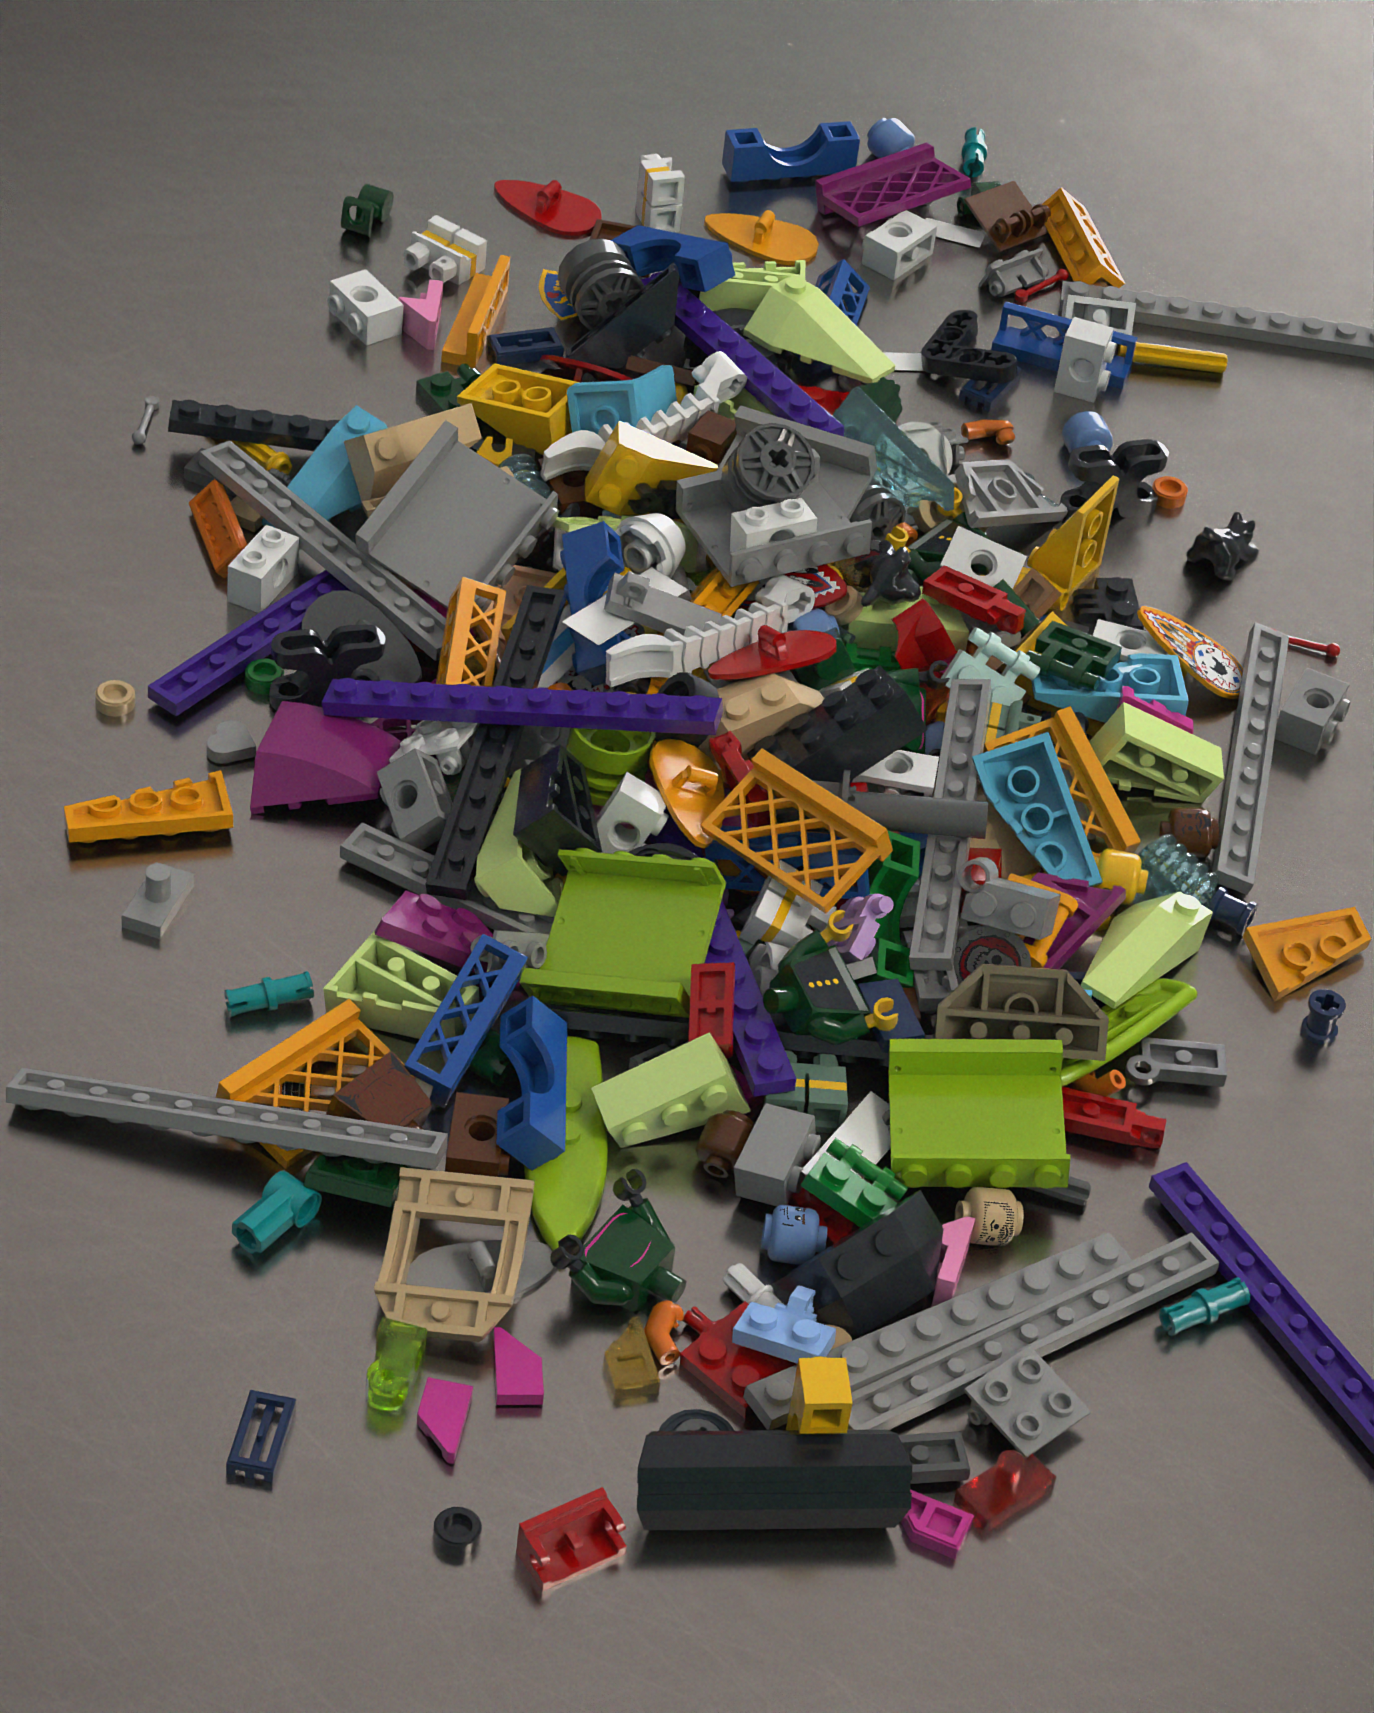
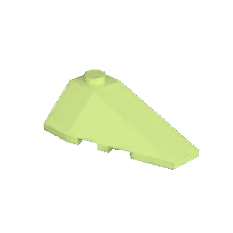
[743,274,895,384]
[1081,892,1213,1009]

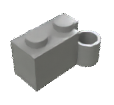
[958,857,1061,940]
[734,1103,821,1206]

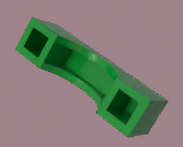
[854,830,920,988]

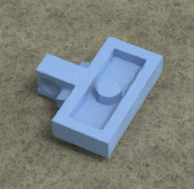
[732,1285,836,1364]

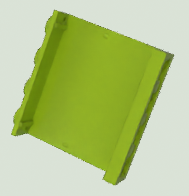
[519,848,726,1018]
[888,1039,1070,1189]

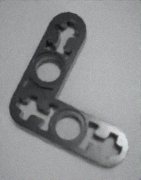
[921,310,1018,383]

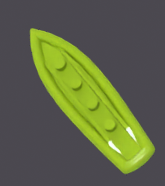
[1061,978,1197,1087]
[524,1036,608,1251]

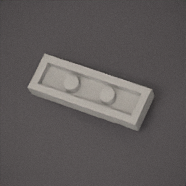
[604,571,722,636]

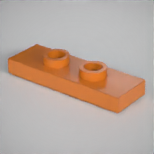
[189,479,248,579]

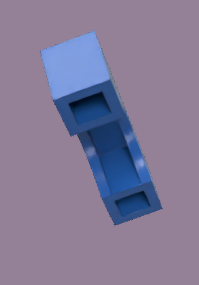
[722,121,860,183]
[610,225,735,292]
[560,521,631,686]
[496,996,567,1170]

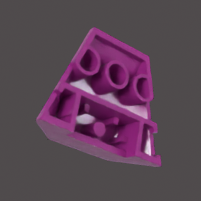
[250,701,401,814]

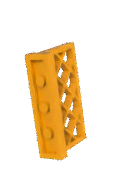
[983,706,1141,857]
[700,748,893,914]
[216,999,416,1169]

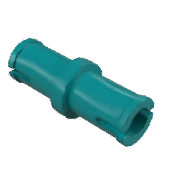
[961,127,987,177]
[224,971,314,1017]
[1159,1277,1250,1336]

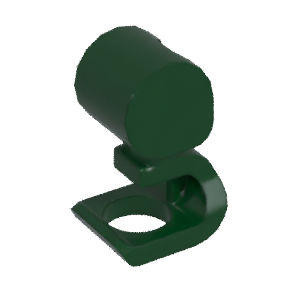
[341,184,394,237]

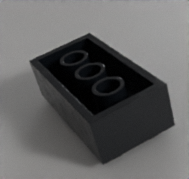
[747,665,928,798]

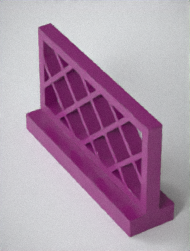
[815,142,971,227]

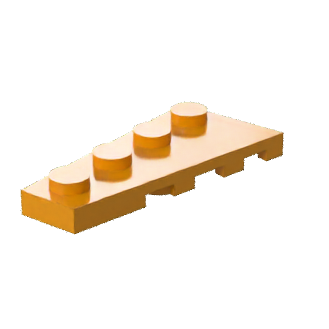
[64,770,233,843]

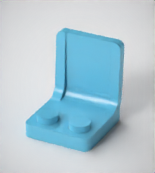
[567,365,677,434]

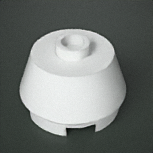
[615,513,686,579]

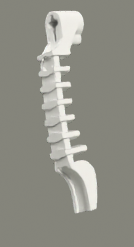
[540,351,747,481]
[606,574,815,687]

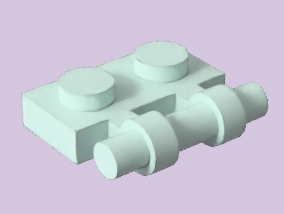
[941,627,1040,706]

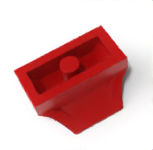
[891,599,957,672]

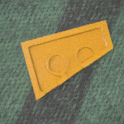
[1243,907,1371,1002]

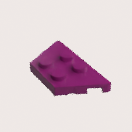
[1023,872,1126,969]
[374,890,521,988]

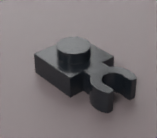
[628,480,681,519]

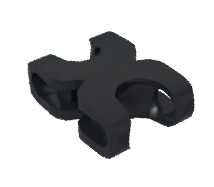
[1059,439,1169,520]
[269,624,385,711]

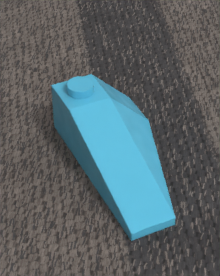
[262,405,388,528]
[1031,653,1189,723]
[972,732,1103,887]

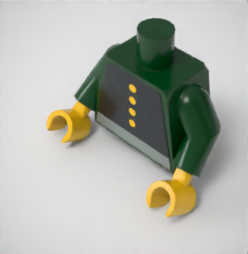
[884,487,989,584]
[763,910,898,1045]

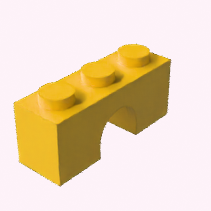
[786,1356,853,1434]

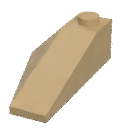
[344,403,482,501]

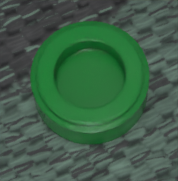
[245,659,284,695]

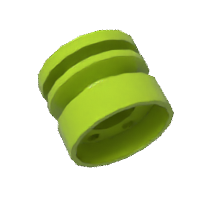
[566,728,656,806]

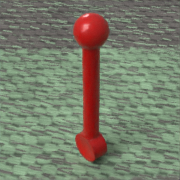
[1015,268,1069,303]
[1270,628,1340,658]

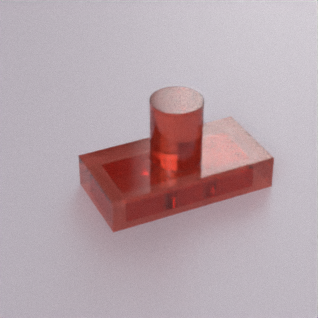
[954,1450,1057,1532]

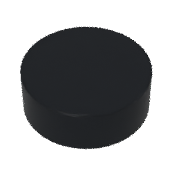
[433,1507,482,1556]

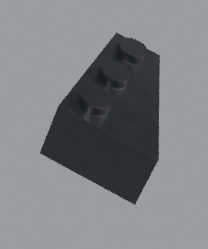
[513,745,602,876]

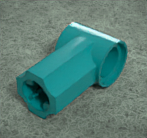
[232,1170,322,1254]

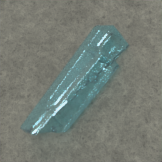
[833,386,954,511]

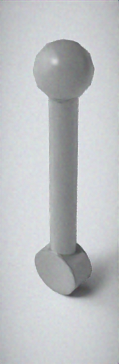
[132,396,159,444]

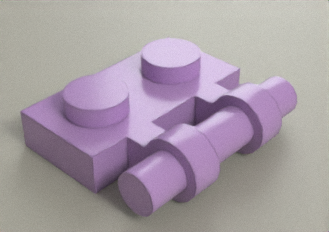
[825,894,894,963]

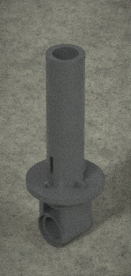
[776,770,988,839]

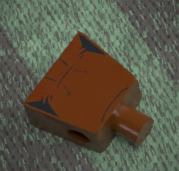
[326,1051,432,1130]

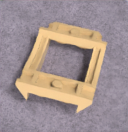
[374,1167,535,1342]

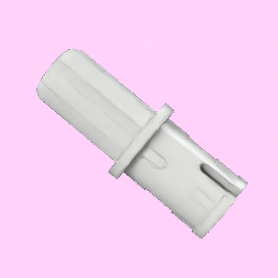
[723,1263,783,1308]

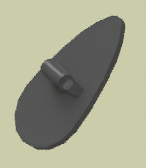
[302,590,422,683]

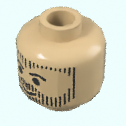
[955,1187,1024,1246]

